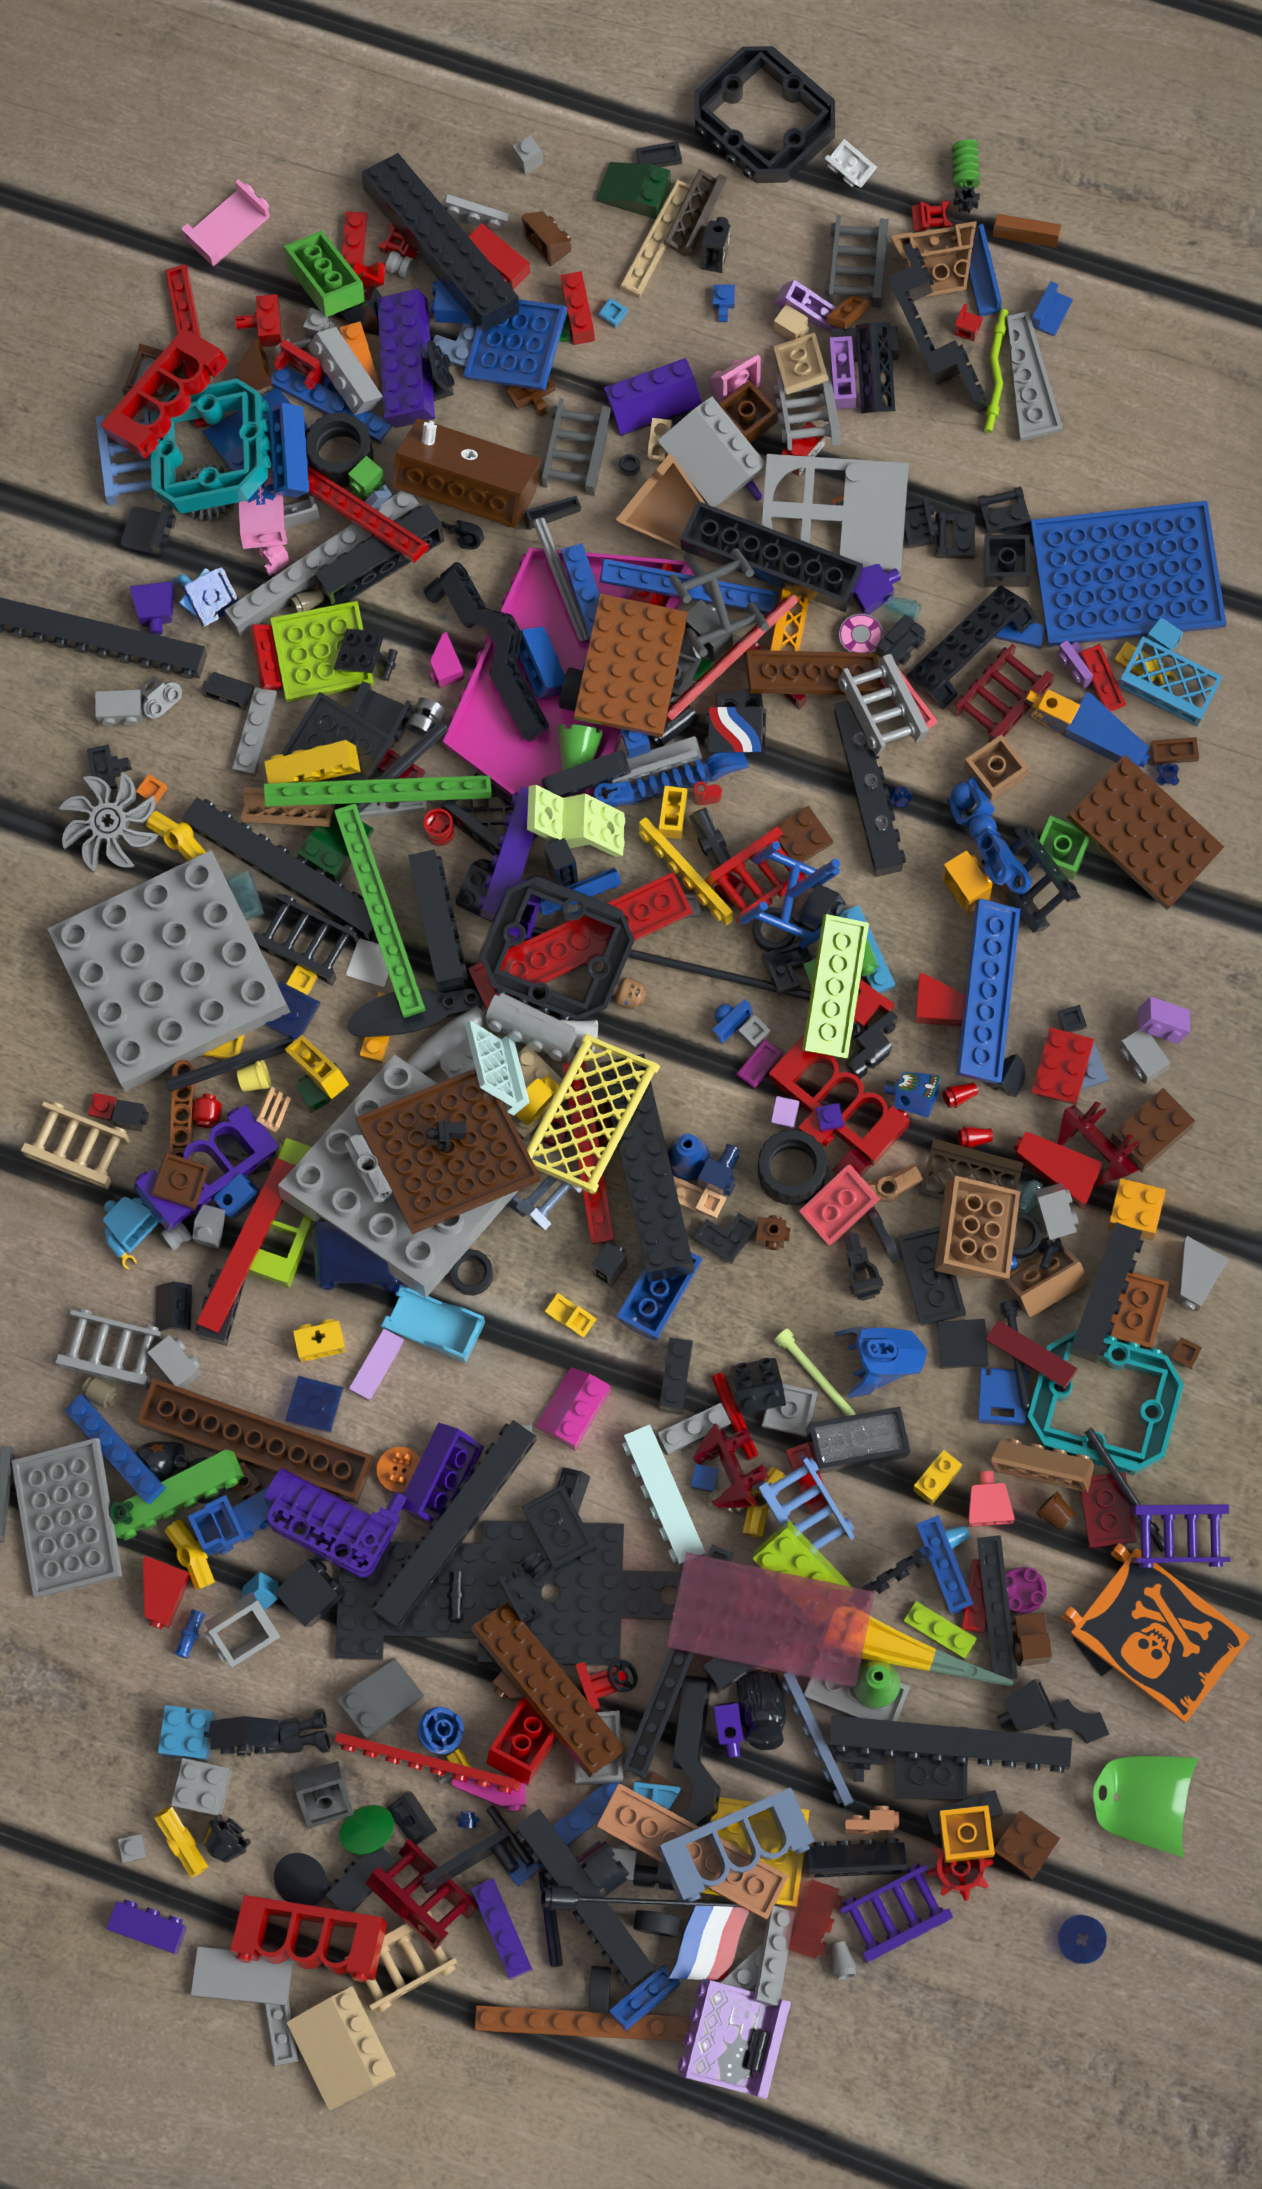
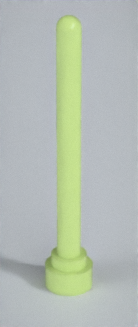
[774,1328,856,1416]

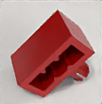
[235,294,282,347]

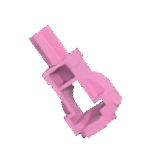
[254,545,290,576]

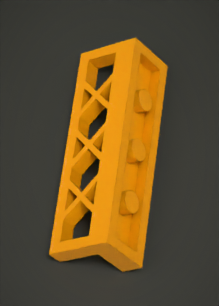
[771,589,809,651]

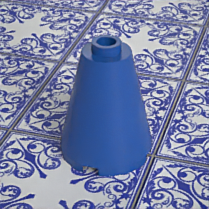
[667,1134,711,1181]

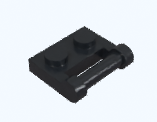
[978,486,1031,535]
[935,512,975,559]

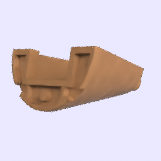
[615,453,706,556]

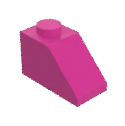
[428,632,465,688]

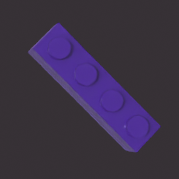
[471,1878,533,1980]

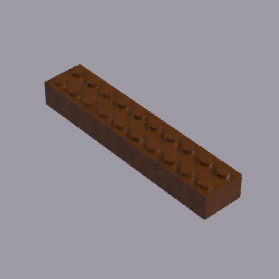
[136,1378,374,1504]

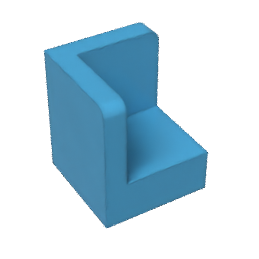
[1147,618,1183,657]
[242,1572,278,1611]

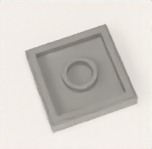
[762,1384,818,1438]

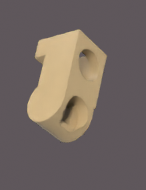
[648,418,673,462]

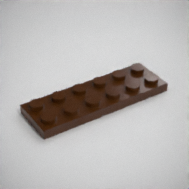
[745,650,882,696]

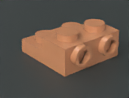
[844,1806,899,1835]

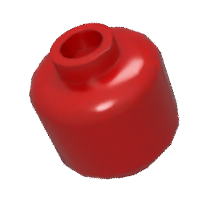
[192,1094,223,1129]

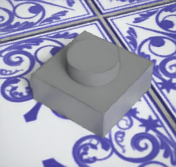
[738,1015,771,1048]
[118,1834,147,1864]

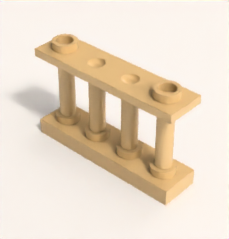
[21,1101,130,1190]
[344,1911,459,2013]

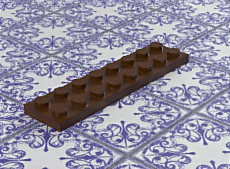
[470,1602,627,1778]

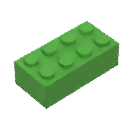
[284,231,365,317]

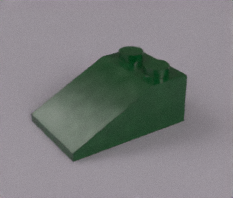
[596,162,671,219]
[297,807,374,881]

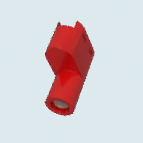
[694,782,722,805]

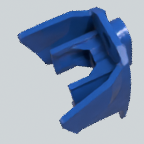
[834,1327,927,1398]

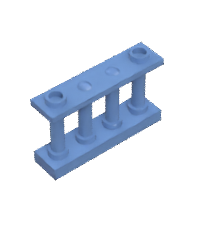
[96,409,158,505]
[755,1454,855,1550]

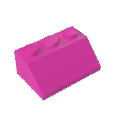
[535,1367,611,1451]

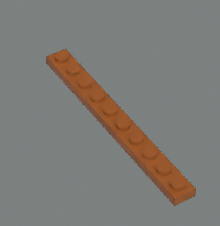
[475,2006,691,2042]

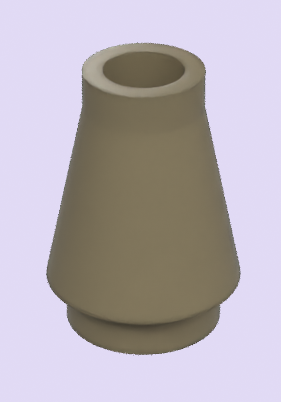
[290,589,325,613]

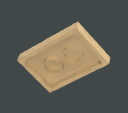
[773,333,829,394]

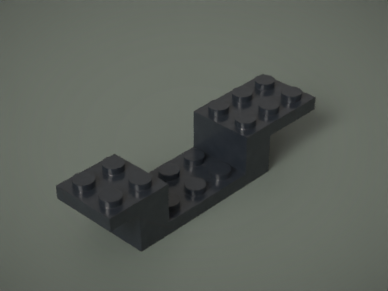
[888,242,988,412]

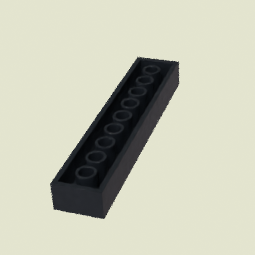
[362,153,519,333]
[599,1053,694,1282]

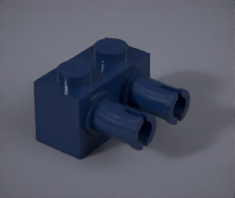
[698,1144,740,1197]

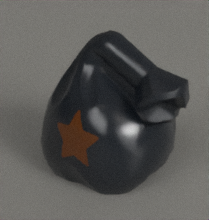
[135,1441,190,1482]

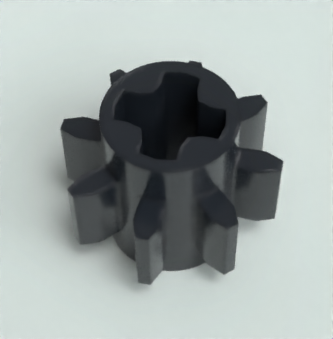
[953,185,980,214]

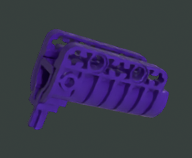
[264,1468,407,1578]

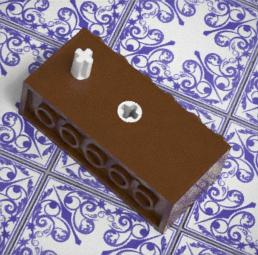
[391,418,541,528]

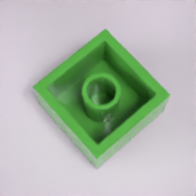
[1036,815,1090,880]

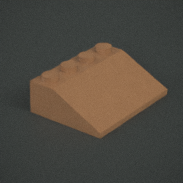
[934,1175,1020,1280]

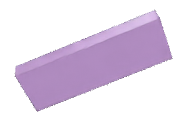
[349,1329,404,1401]

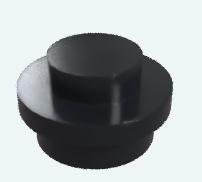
[619,454,641,476]

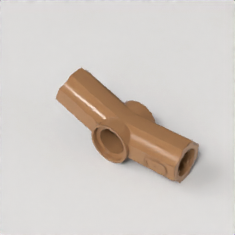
[866,1163,923,1202]

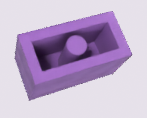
[1138,996,1190,1044]

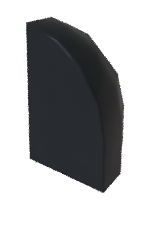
[987,1054,1025,1097]

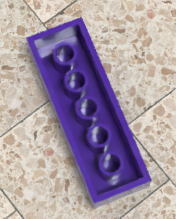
[377,289,435,428]

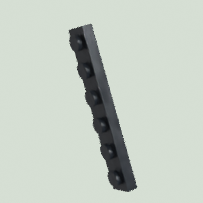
[976,1535,1018,1679]

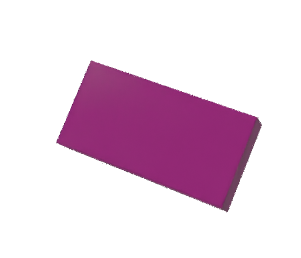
[736,1039,783,1089]

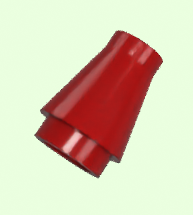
[942,1082,978,1108]
[958,1126,993,1148]

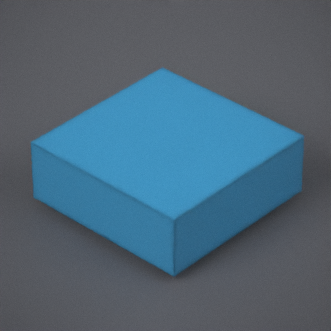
[598,298,628,328]

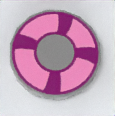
[839,614,883,653]

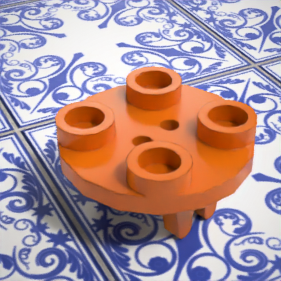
[377,1447,421,1493]

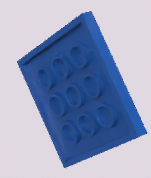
[463,299,568,391]

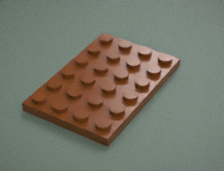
[574,593,688,738]

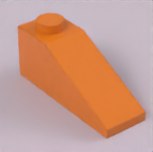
[339,322,381,390]

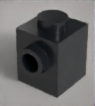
[112,1100,149,1132]

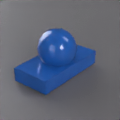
[712,999,753,1044]

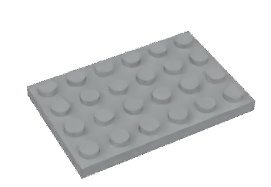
[12,1438,122,1599]

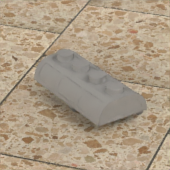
[486,993,577,1063]

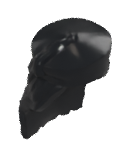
[736,1670,786,1750]

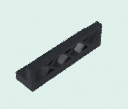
[855,322,896,414]

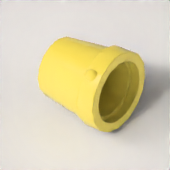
[237,1060,271,1092]

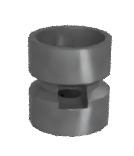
[406,697,445,737]

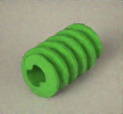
[951,139,980,189]

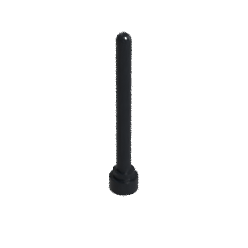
[1000,1300,1031,1410]

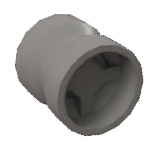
[385,251,414,279]
[161,1222,192,1251]

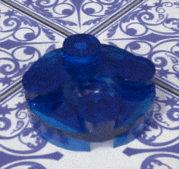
[1058,1915,1107,1964]

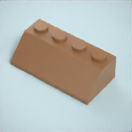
[991,1438,1094,1493]

